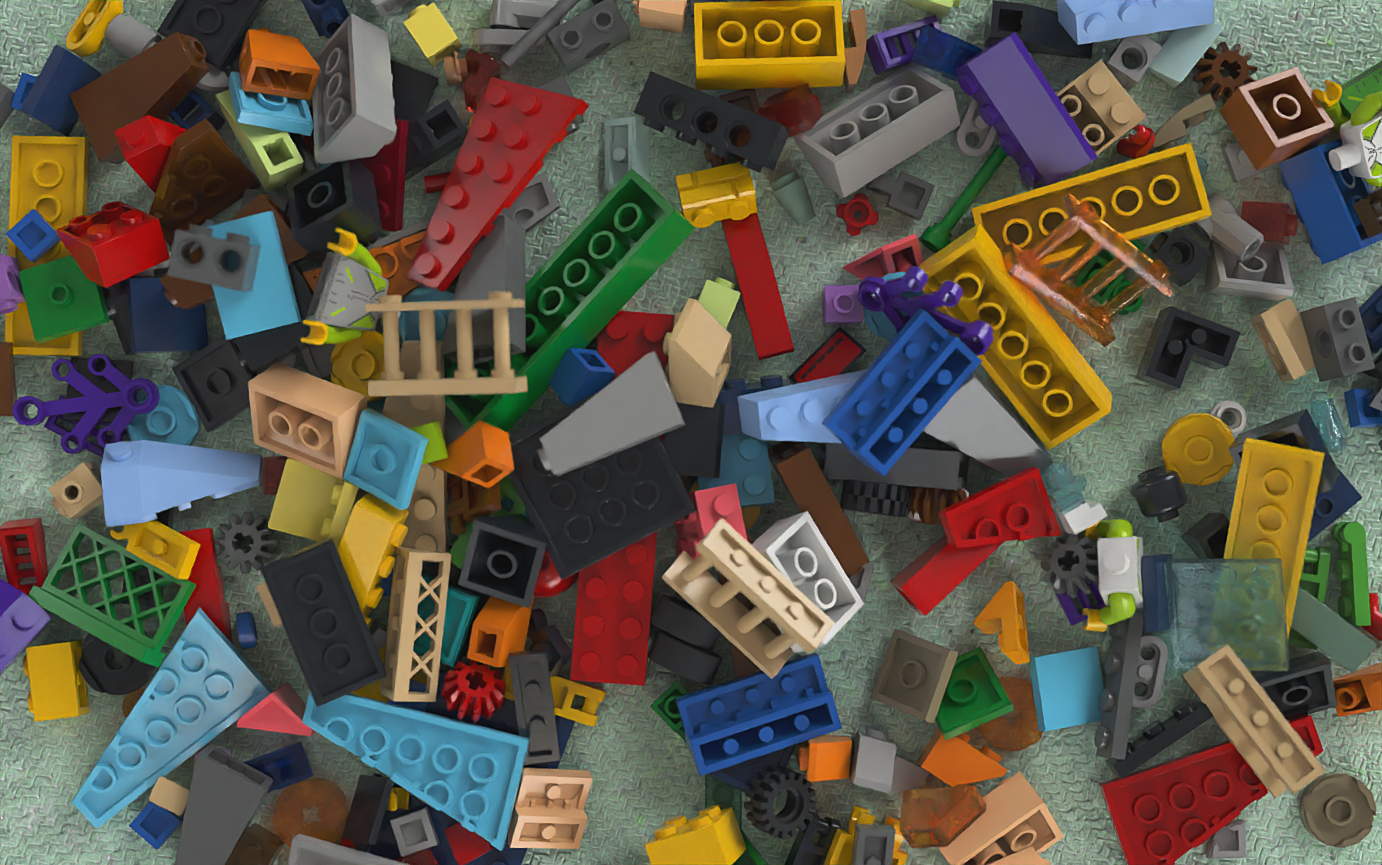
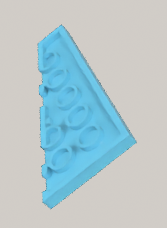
[302,692,530,851]

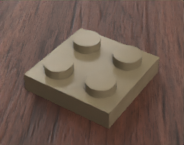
[870,629,959,723]

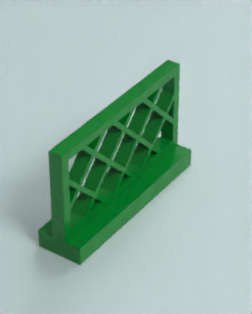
[28,523,196,667]

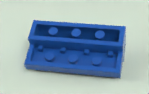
[821,309,982,476]
[675,653,842,776]

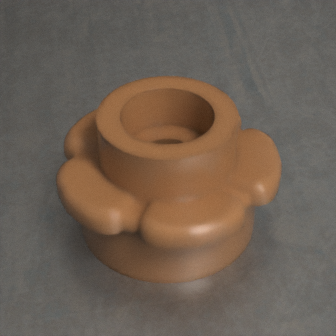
[444,51,469,88]

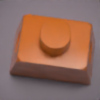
[239,28,320,100]

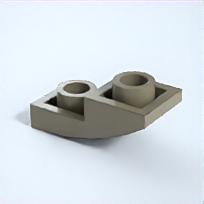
[1147,93,1216,154]

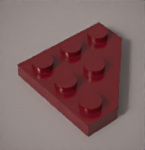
[303,106,408,232]

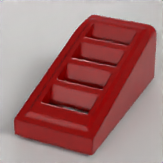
[0,518,48,596]

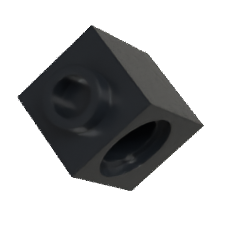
[1146,227,1212,287]

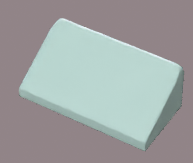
[1148,21,1224,89]
[604,116,649,193]

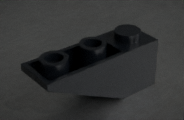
[983,0,1093,59]
[405,99,468,181]

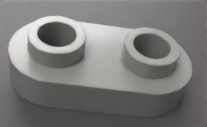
[473,29,546,55]
[953,96,997,158]
[1132,634,1168,709]

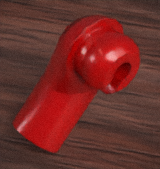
[1116,125,1155,159]

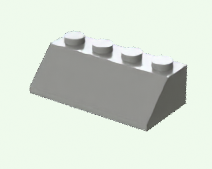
[312,13,397,164]
[793,63,961,198]

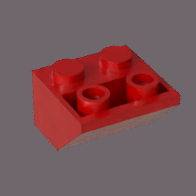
[56,201,170,288]

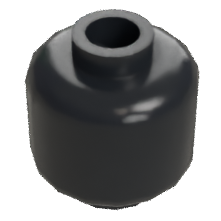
[1132,465,1188,523]

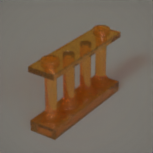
[1000,193,1173,347]

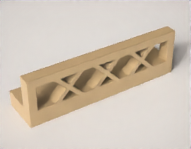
[380,547,451,702]

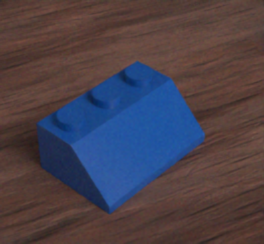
[1278,139,1382,265]

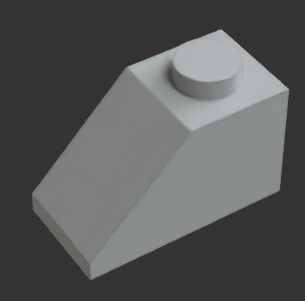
[849,728,897,794]

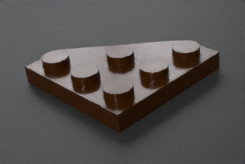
[149,118,261,246]

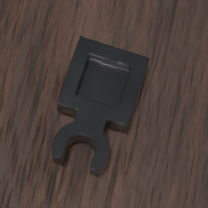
[527,608,573,677]

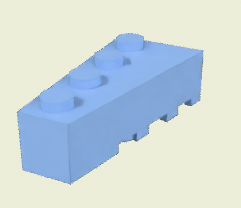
[1057,0,1214,45]
[738,369,867,443]

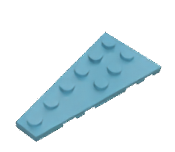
[72,607,272,829]

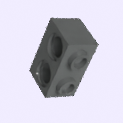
[167,224,261,291]

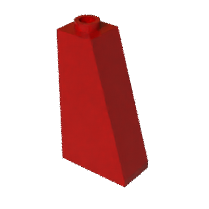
[890,534,1005,616]

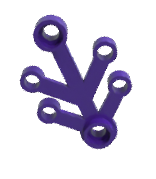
[858,266,993,355]
[13,354,160,454]

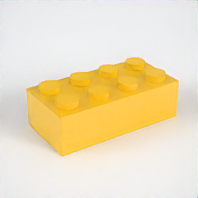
[694,0,845,90]

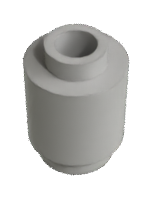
[105,14,162,59]

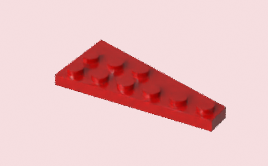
[406,77,589,293]
[1099,715,1323,865]

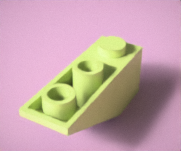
[215,90,304,192]

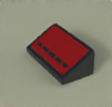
[788,327,867,384]

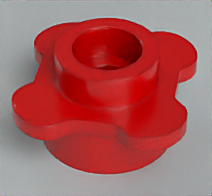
[836,193,879,236]

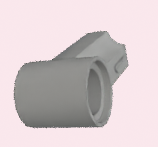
[489,0,563,31]
[1188,193,1264,262]

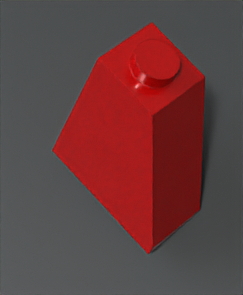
[114,115,187,194]

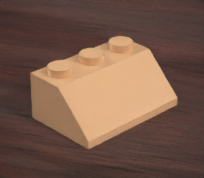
[248,362,367,479]
[929,771,1064,865]

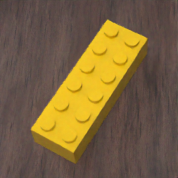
[971,142,1212,274]
[919,223,1112,450]

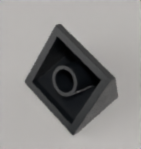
[664,402,725,478]
[458,514,548,608]
[1249,651,1337,721]

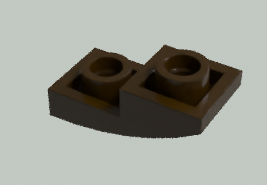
[1353,187,1382,238]

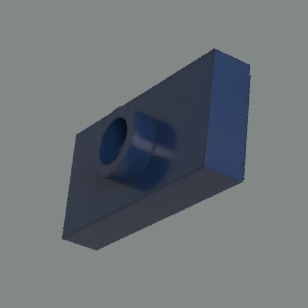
[1307,469,1362,543]

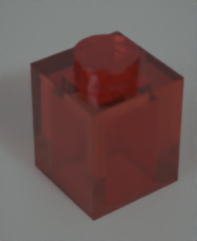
[758,83,823,138]

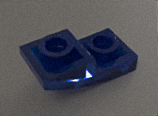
[910,25,982,82]

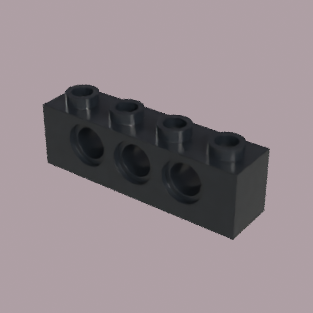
[634,71,791,173]

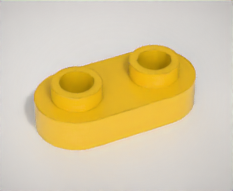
[66,0,123,57]

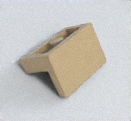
[1250,299,1315,383]

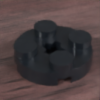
[79,624,156,695]

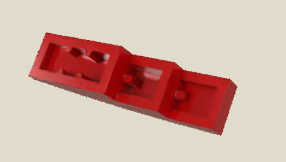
[721,213,794,361]
[178,528,233,644]

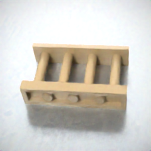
[365,292,527,396]
[661,518,834,679]
[1181,644,1325,798]

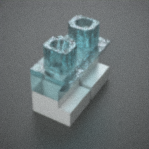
[1041,461,1108,535]

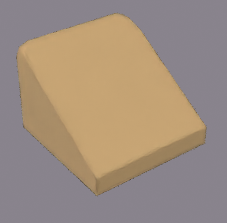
[148,776,189,816]

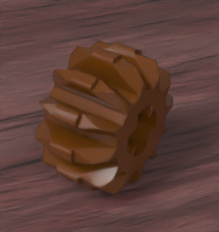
[1192,42,1258,104]
[907,486,969,526]

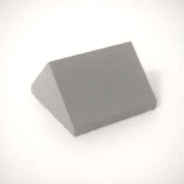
[1204,240,1294,302]

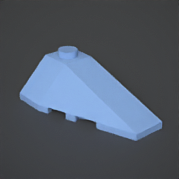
[100,440,263,527]

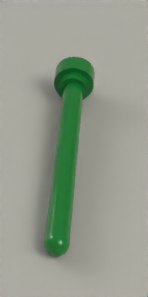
[919,144,1008,253]

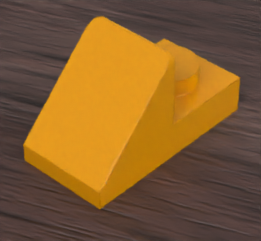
[974,581,1030,664]

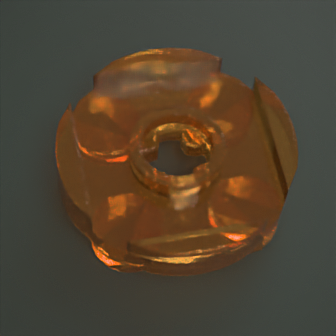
[976,676,1044,751]
[272,777,348,847]

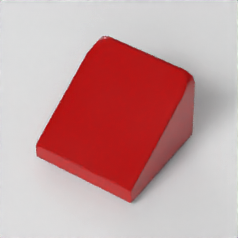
[444,822,494,865]

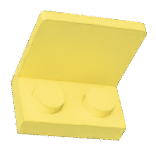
[268,458,358,550]

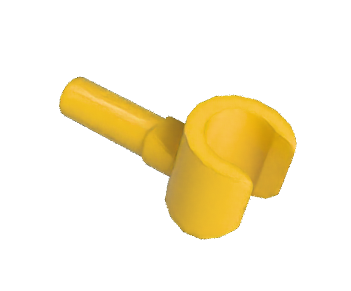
[386,786,409,811]

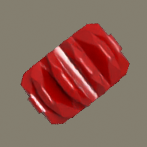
[442,660,506,724]

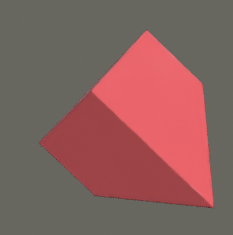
[842,234,923,280]
[237,682,316,736]

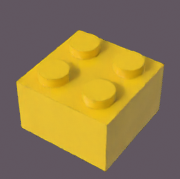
[644,805,747,865]

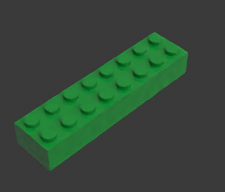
[444,168,695,432]

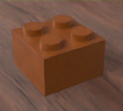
[1219,66,1335,171]

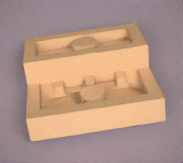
[508,767,593,849]

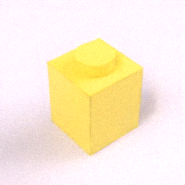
[403,2,462,67]

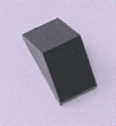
[1181,513,1230,580]

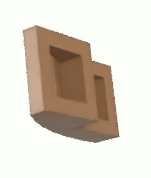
[843,8,867,93]

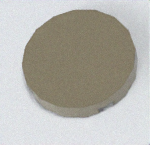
[1299,772,1376,848]

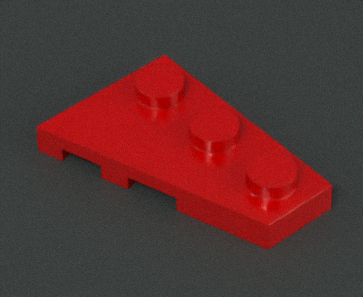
[938,467,1062,548]

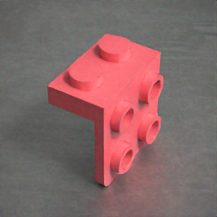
[672,483,748,560]

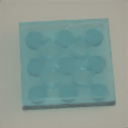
[1164,559,1290,671]

